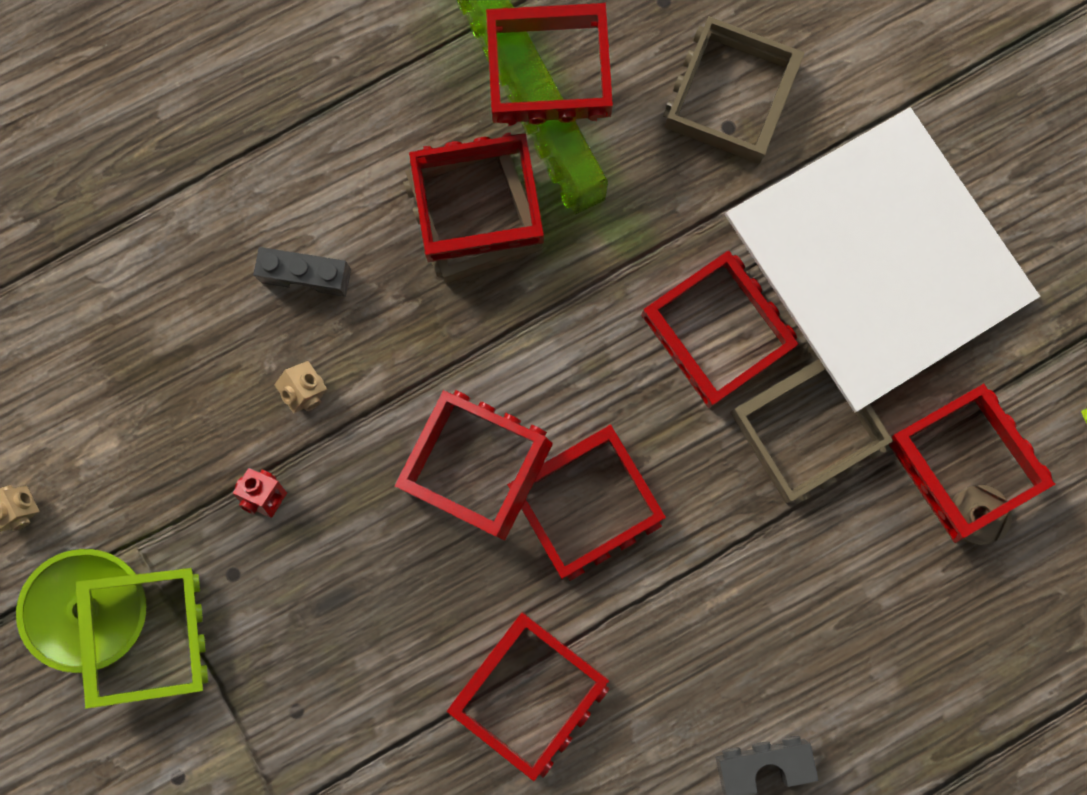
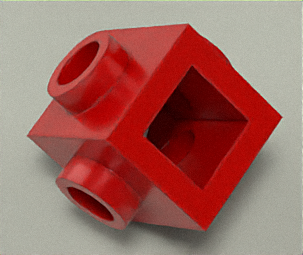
[233,468,287,518]

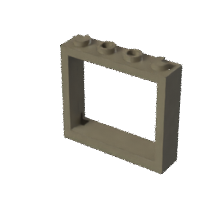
[663,16,805,164]
[403,155,543,284]
[730,359,893,504]

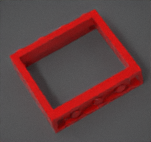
[486,3,613,126]
[409,132,544,262]
[641,250,799,408]
[888,384,1055,543]
[395,390,553,541]
[507,424,666,581]
[446,611,610,781]

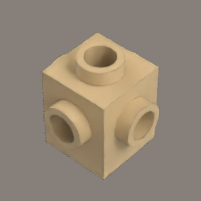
[275,361,327,413]
[0,485,40,532]

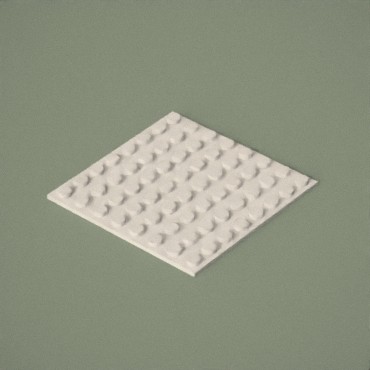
[724,107,1040,413]

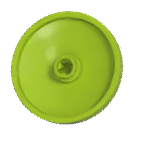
[16,549,147,673]

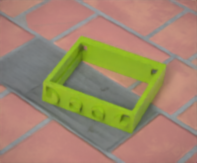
[75,568,208,709]

